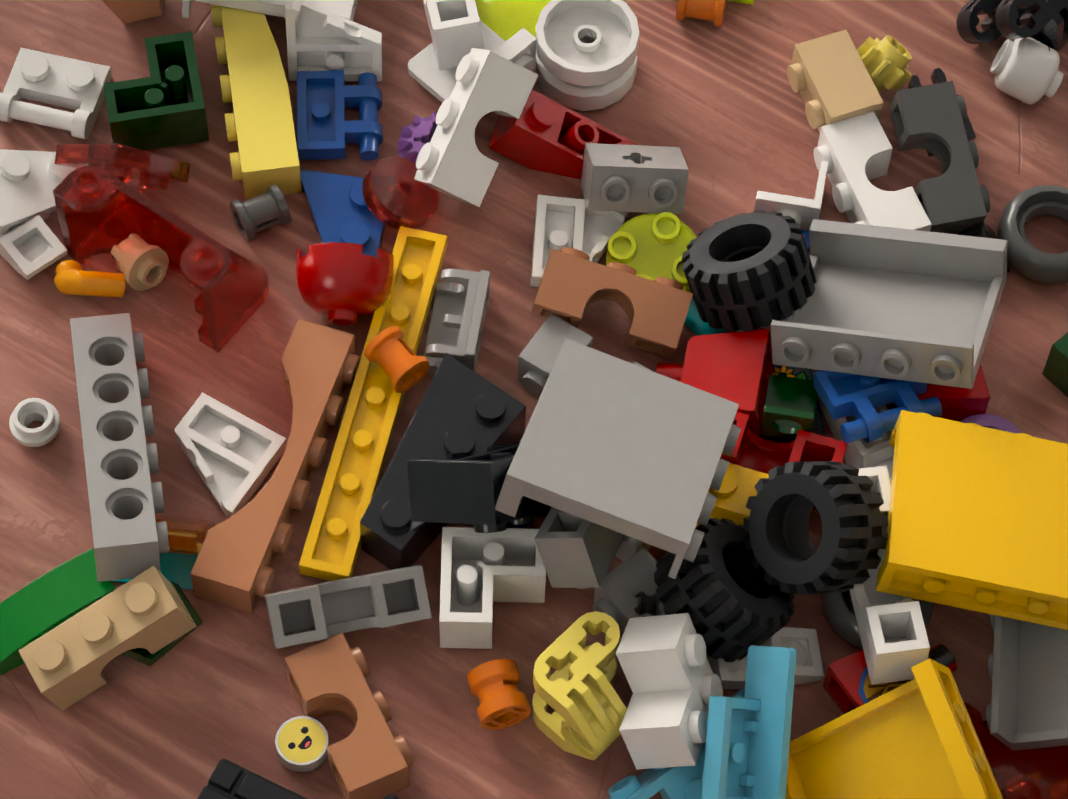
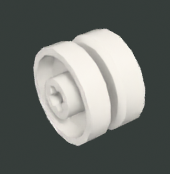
[535,0,640,111]

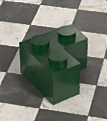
[103,31,210,155]

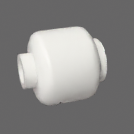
[990,37,1064,105]

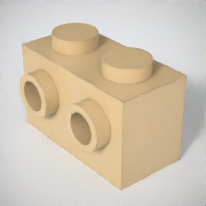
[787,30,884,132]

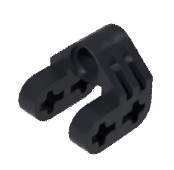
[956,0,1068,53]

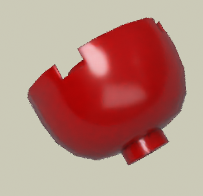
[296,242,394,326]

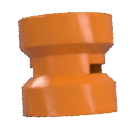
[466,658,531,730]

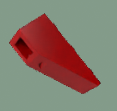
[489,89,638,179]

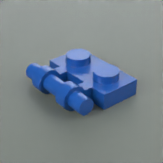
[297,70,383,161]
[813,370,942,444]

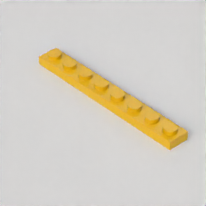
[299,226,447,581]

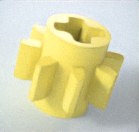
[857,35,912,93]

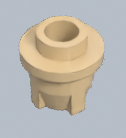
[111,234,169,291]

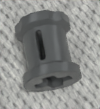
[230,184,292,242]

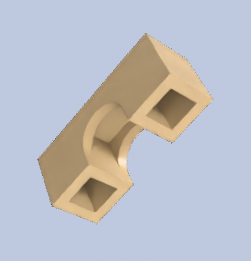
[19,566,197,711]

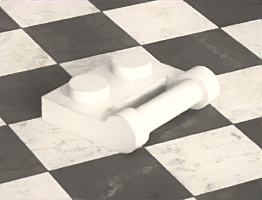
[0,48,112,139]

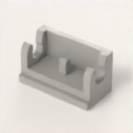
[423,269,490,374]

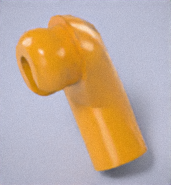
[54,260,125,298]

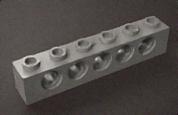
[70,313,169,582]

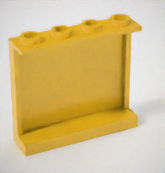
[876,410,1068,630]
[786,658,1003,799]

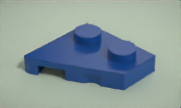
[300,170,392,257]

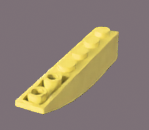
[211,4,302,199]

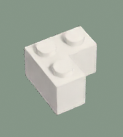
[439,527,546,649]
[616,613,723,769]

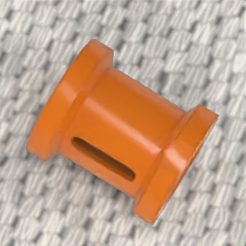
[676,0,727,27]
[364,326,430,393]

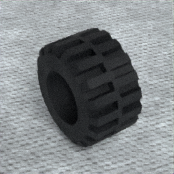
[682,211,817,332]
[743,461,888,595]
[654,517,795,662]

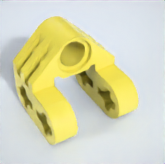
[531,611,627,760]

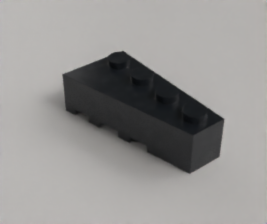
[360,353,526,570]

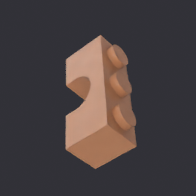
[530,247,693,359]
[284,633,414,799]

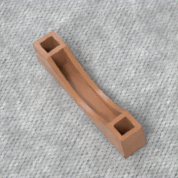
[190,318,361,614]

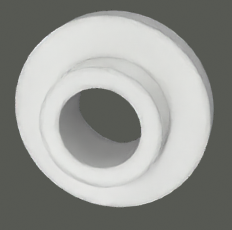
[9,398,61,447]

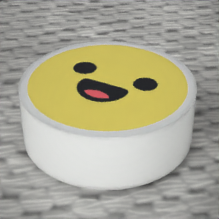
[275,716,329,772]

